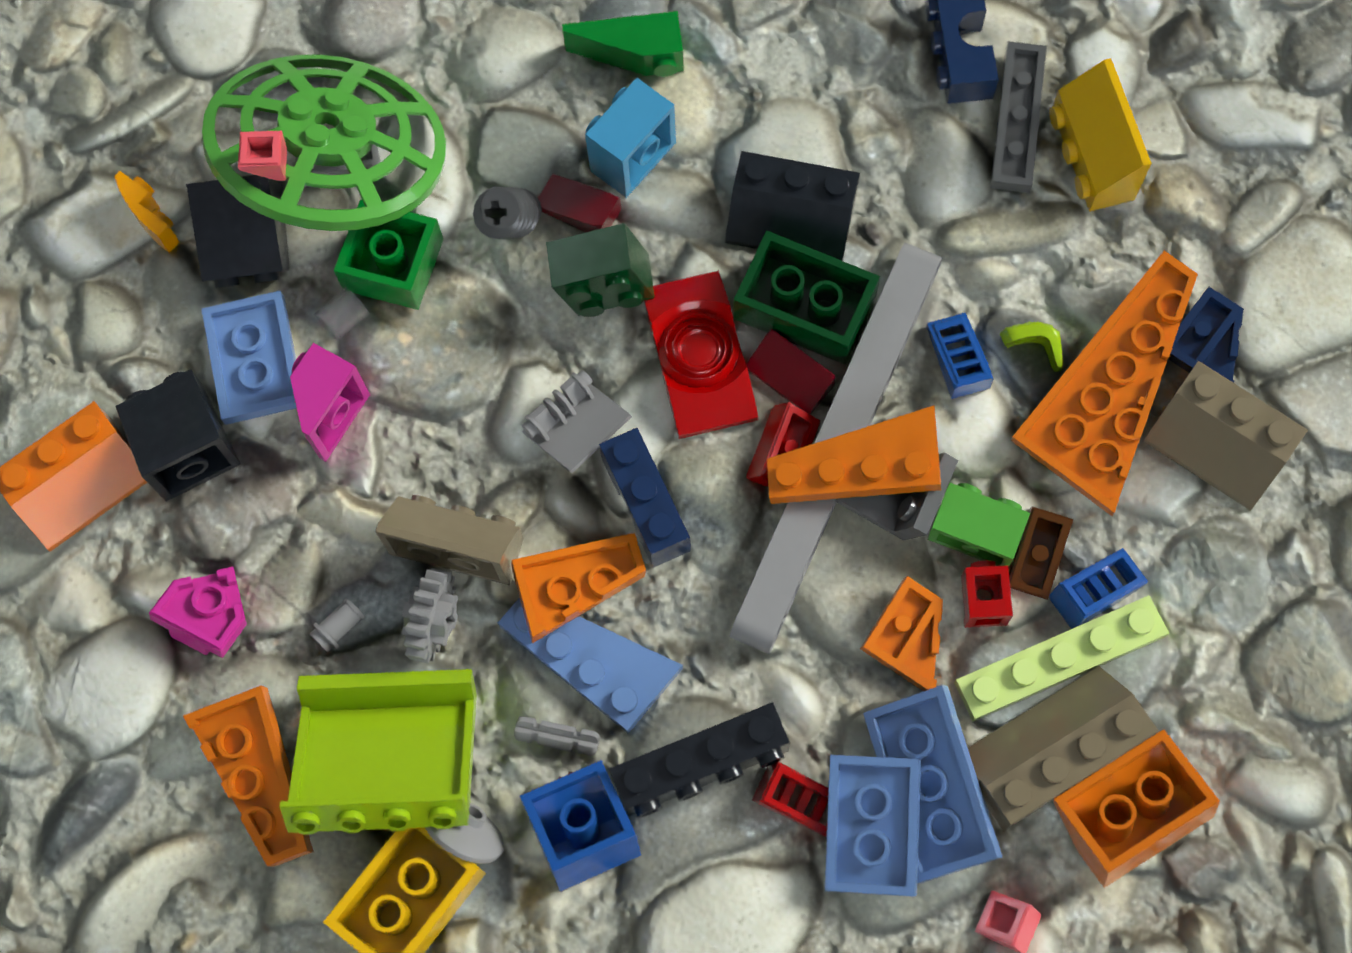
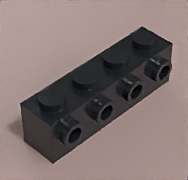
[609,702,790,818]

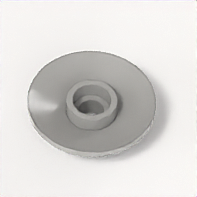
[425,803,504,864]

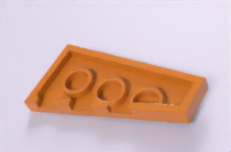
[183,685,314,867]

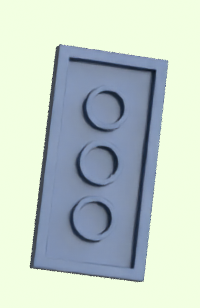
[863,685,1003,884]

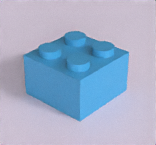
[585,78,676,198]

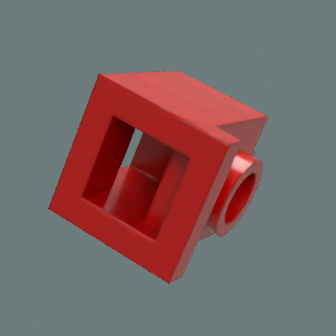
[961,560,1013,628]

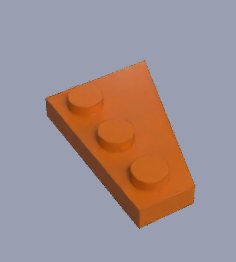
[511,533,646,643]

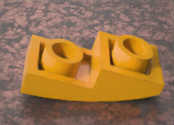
[114,170,180,253]

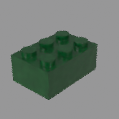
[733,231,880,364]

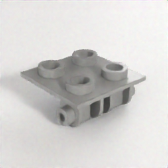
[522,370,632,473]

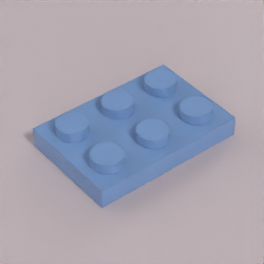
[201,290,297,425]
[825,755,921,897]

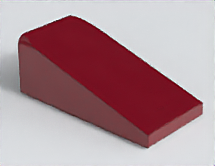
[538,173,622,233]

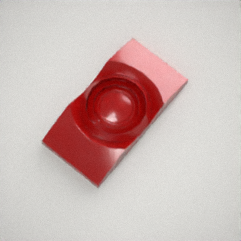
[643,270,759,439]

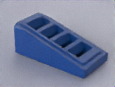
[926,313,994,399]
[1049,548,1148,629]

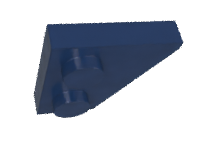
[1168,286,1244,383]

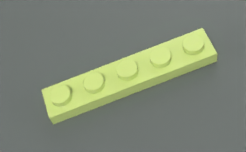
[954,595,1169,722]

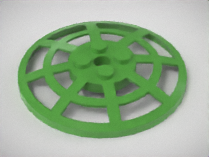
[202,55,446,231]

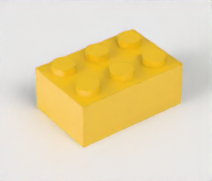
[323,827,486,953]

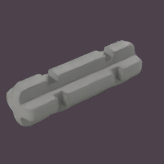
[514,716,600,756]

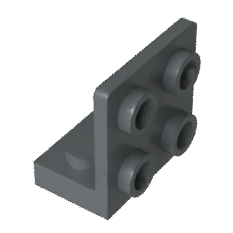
[836,452,959,541]

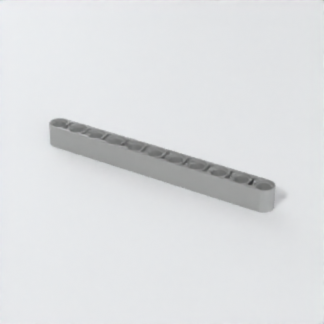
[729,243,943,654]

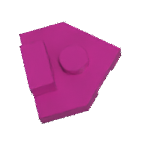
[148,567,247,658]

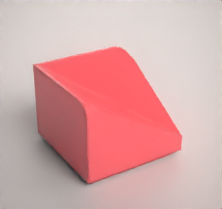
[238,131,287,181]

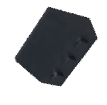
[725,151,860,261]

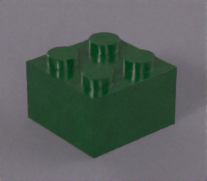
[546,223,655,317]

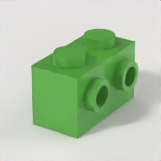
[927,482,1030,568]

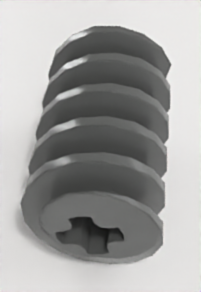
[473,186,542,239]

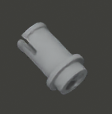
[309,598,365,652]

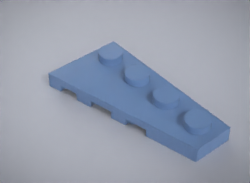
[498,598,683,734]

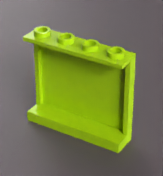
[279,669,477,835]

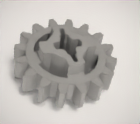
[402,568,458,664]

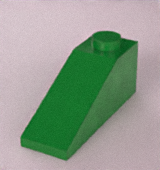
[562,11,684,77]

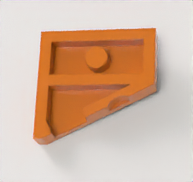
[860,576,943,691]

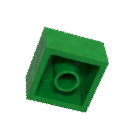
[333,199,444,310]

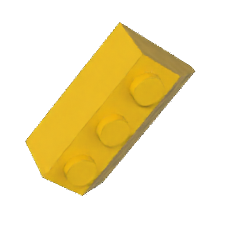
[1049,58,1152,212]

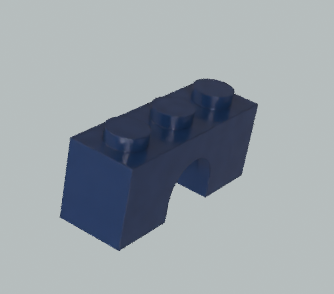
[925,0,999,104]
[599,427,691,568]

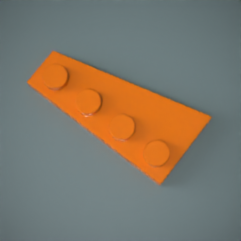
[767,405,942,504]

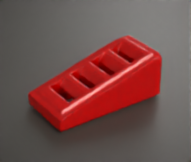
[752,761,829,838]

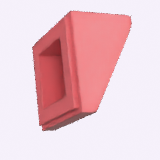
[975,890,1041,953]

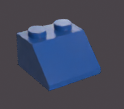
[520,760,641,892]

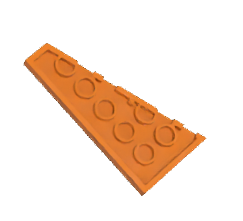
[1011,250,1198,516]

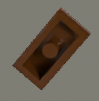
[1009,506,1073,600]

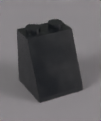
[186,175,289,288]
[115,369,241,501]

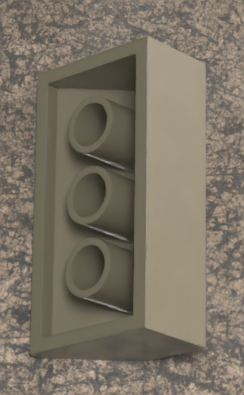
[968,666,1159,832]

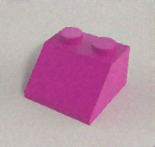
[290,343,370,462]

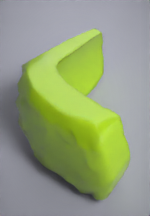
[1000,321,1063,372]

